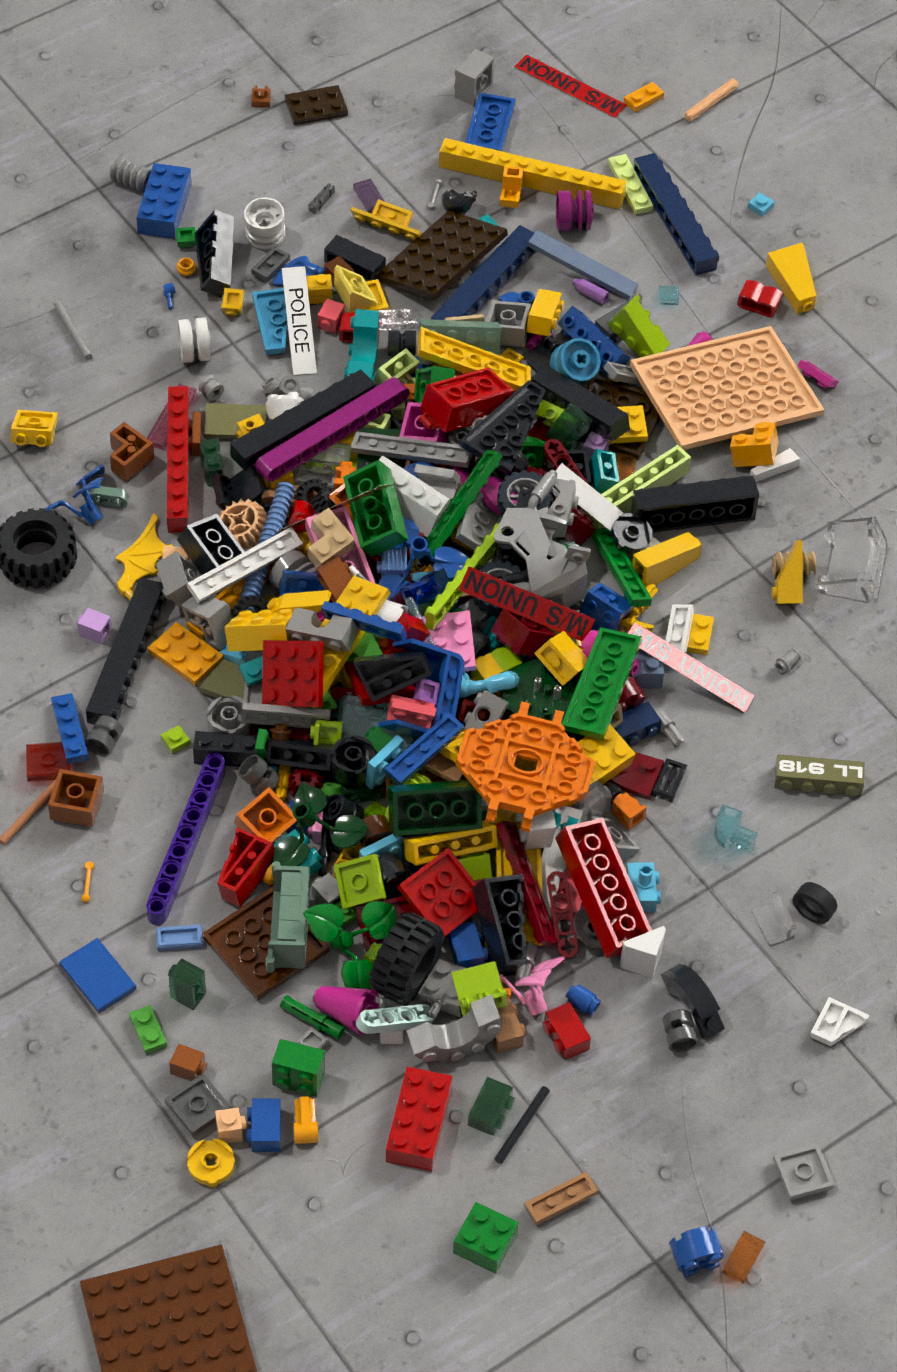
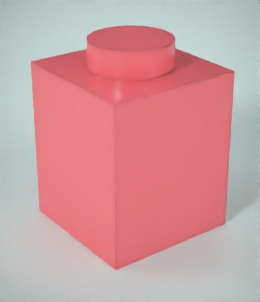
[318,299,345,334]

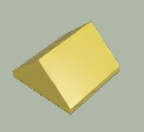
[334,265,378,312]

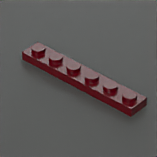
[496,820,558,946]

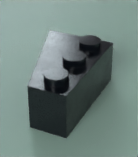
[353,650,433,702]

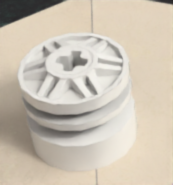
[244,197,286,250]

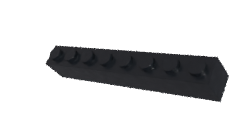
[230,369,376,471]
[86,578,167,725]

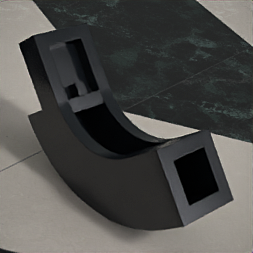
[661,964,725,1039]

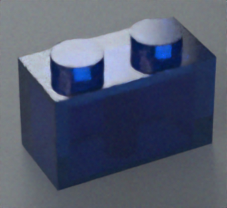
[399,568,450,608]

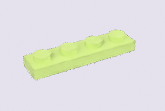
[608,154,653,215]

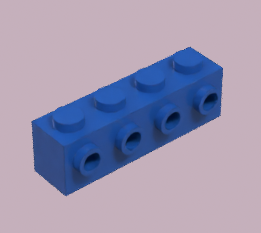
[557,305,631,374]

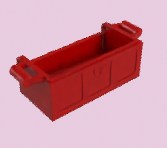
[418,367,514,433]

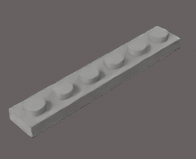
[350,431,473,468]

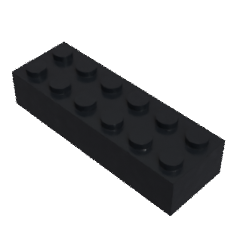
[630,475,759,533]

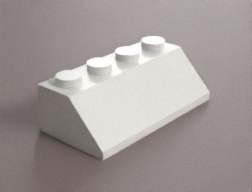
[379,455,451,537]

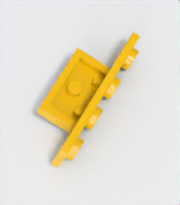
[350,199,422,241]

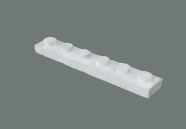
[187,527,303,603]

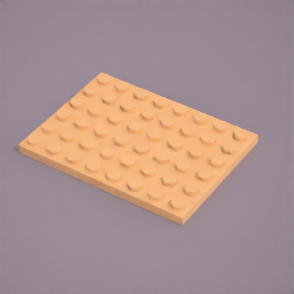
[630,326,824,450]

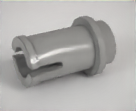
[775,649,801,673]

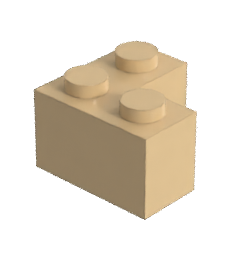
[307,508,355,568]

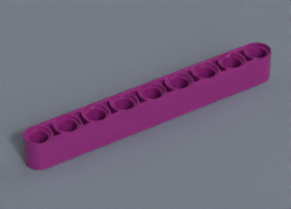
[255,377,410,482]

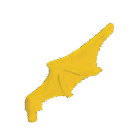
[116,513,173,601]

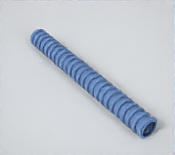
[233,482,296,618]

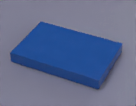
[59,938,136,1013]

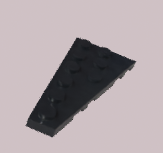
[459,380,546,476]

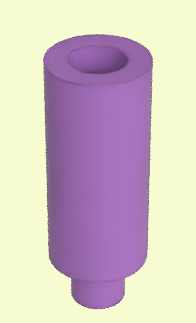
[572,278,610,305]

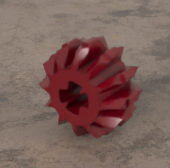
[287,767,324,798]

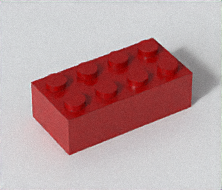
[386,1067,452,1171]

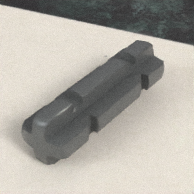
[308,183,335,213]

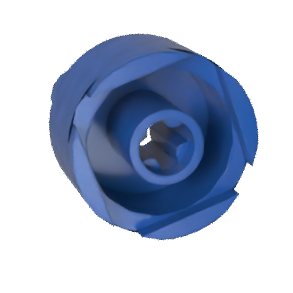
[669,1226,724,1277]

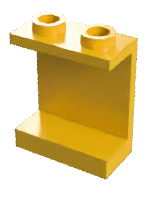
[534,631,588,686]

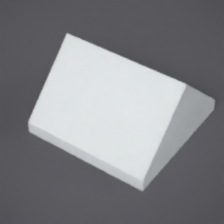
[620,926,666,978]

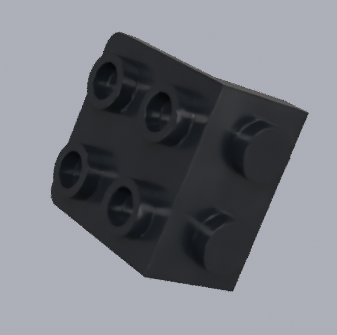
[211,466,264,510]

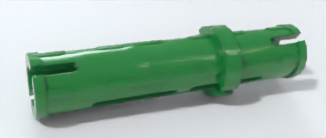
[280,995,345,1040]

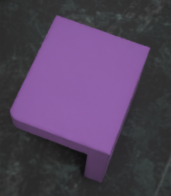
[411,679,440,705]

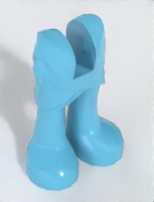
[459,671,519,699]

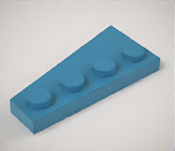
[252,288,288,355]

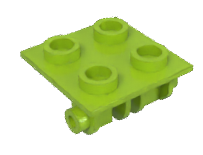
[451,961,507,1017]

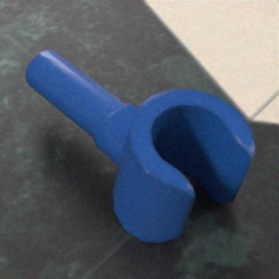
[163,282,176,309]

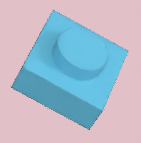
[748,192,775,217]

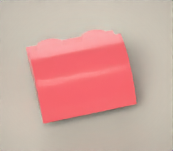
[386,695,436,729]

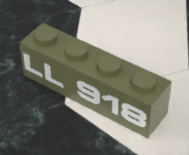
[774,754,865,796]

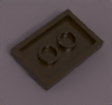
[285,85,348,125]

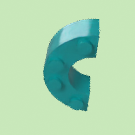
[344,309,379,381]

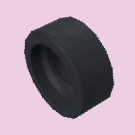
[792,882,838,924]

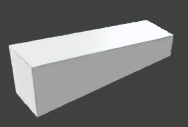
[750,448,800,482]

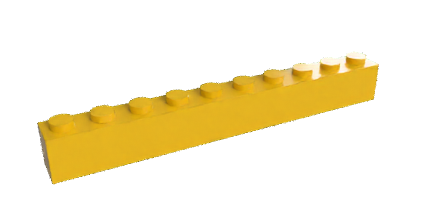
[439,138,627,210]

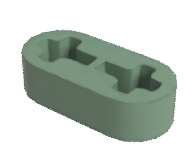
[90,486,130,508]

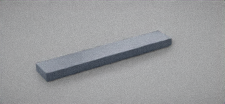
[527,230,638,300]

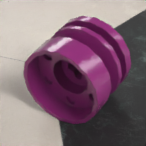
[556,190,594,231]

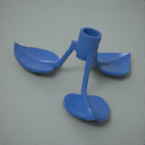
[44,464,105,526]
[378,517,468,604]

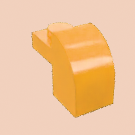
[499,166,524,208]

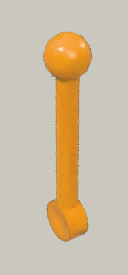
[81,861,94,903]

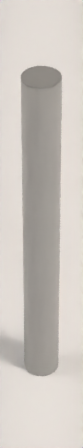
[54,301,92,360]

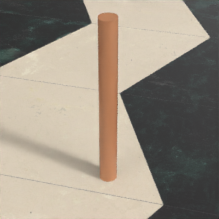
[0,779,56,846]

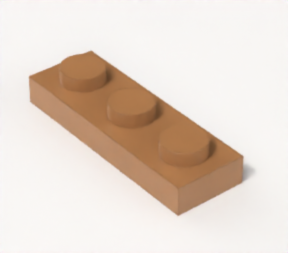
[524,1172,598,1226]

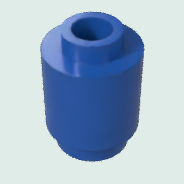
[565,984,601,1016]

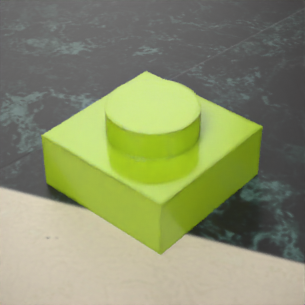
[160,725,191,754]

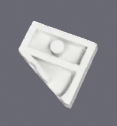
[810,997,869,1046]

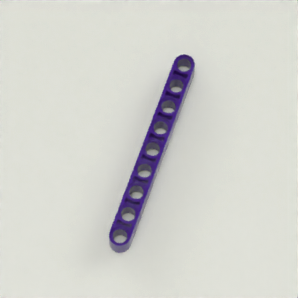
[146,753,225,925]

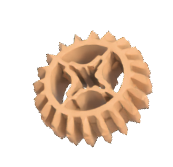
[219,499,268,550]

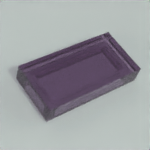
[353,178,385,213]

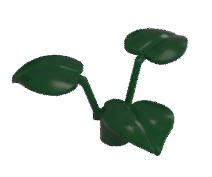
[273,782,368,866]

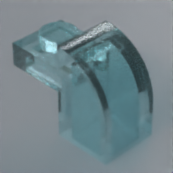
[714,804,758,851]

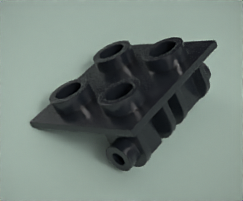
[521,335,561,373]

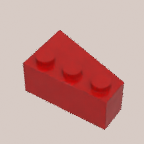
[217,827,275,907]

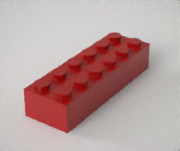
[555,818,652,959]

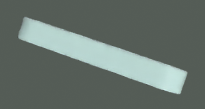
[356,1004,435,1034]

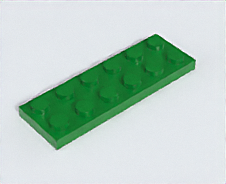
[562,627,642,740]

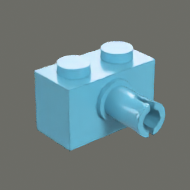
[626,862,661,912]

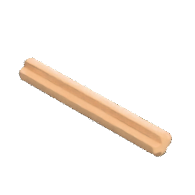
[684,78,739,122]

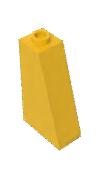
[766,243,817,314]
[632,532,702,587]

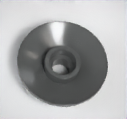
[574,907,602,949]

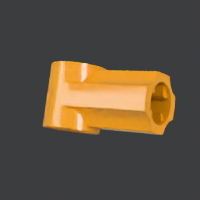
[294,1096,318,1144]

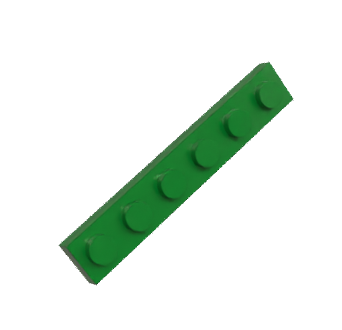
[425,450,503,557]
[591,528,652,608]

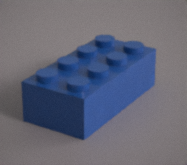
[136,163,192,239]

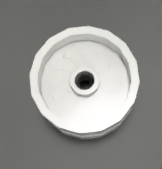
[178,317,211,363]

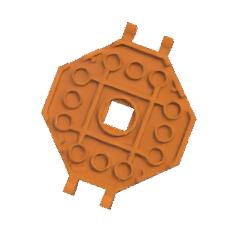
[456,702,596,832]

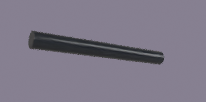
[494,1086,550,1164]

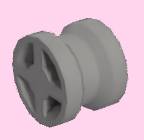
[199,375,224,401]

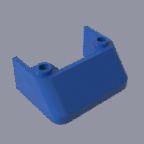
[378,638,464,737]

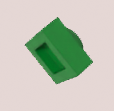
[176,227,196,248]

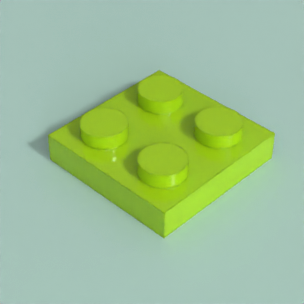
[334,854,386,909]

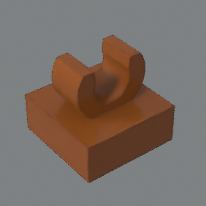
[251,85,271,107]

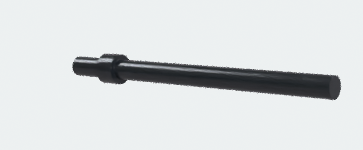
[318,769,335,877]

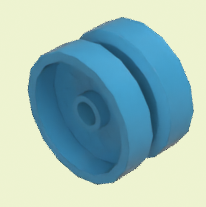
[550,338,601,384]

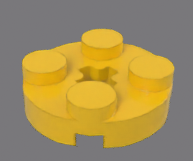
[187,1139,235,1187]

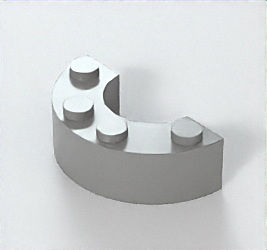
[406,994,502,1062]

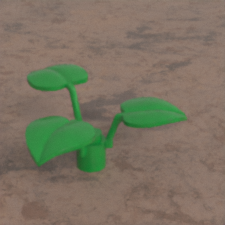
[303,901,396,989]

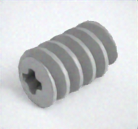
[110,157,151,192]

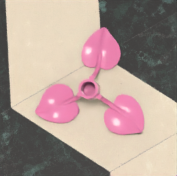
[499,956,565,1016]

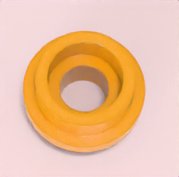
[177,258,196,276]

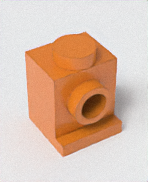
[611,792,647,830]

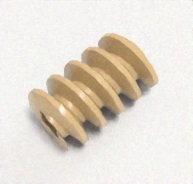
[772,551,816,578]

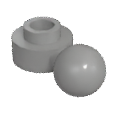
[280,375,314,400]

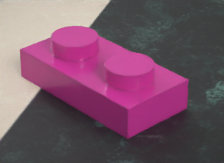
[797,359,839,389]

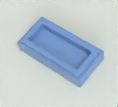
[156,924,203,951]

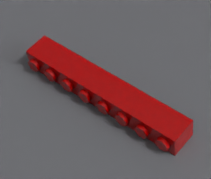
[167,386,189,533]

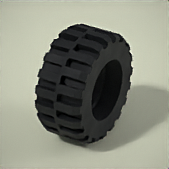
[0,508,77,588]
[369,913,444,1005]

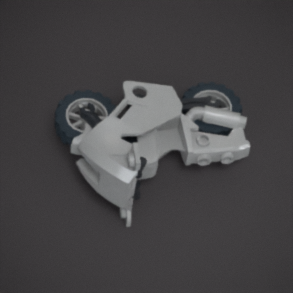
[471,470,591,616]

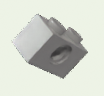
[463,690,509,730]

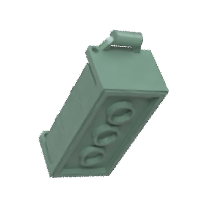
[265,861,310,973]

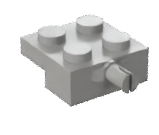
[418,959,467,1018]

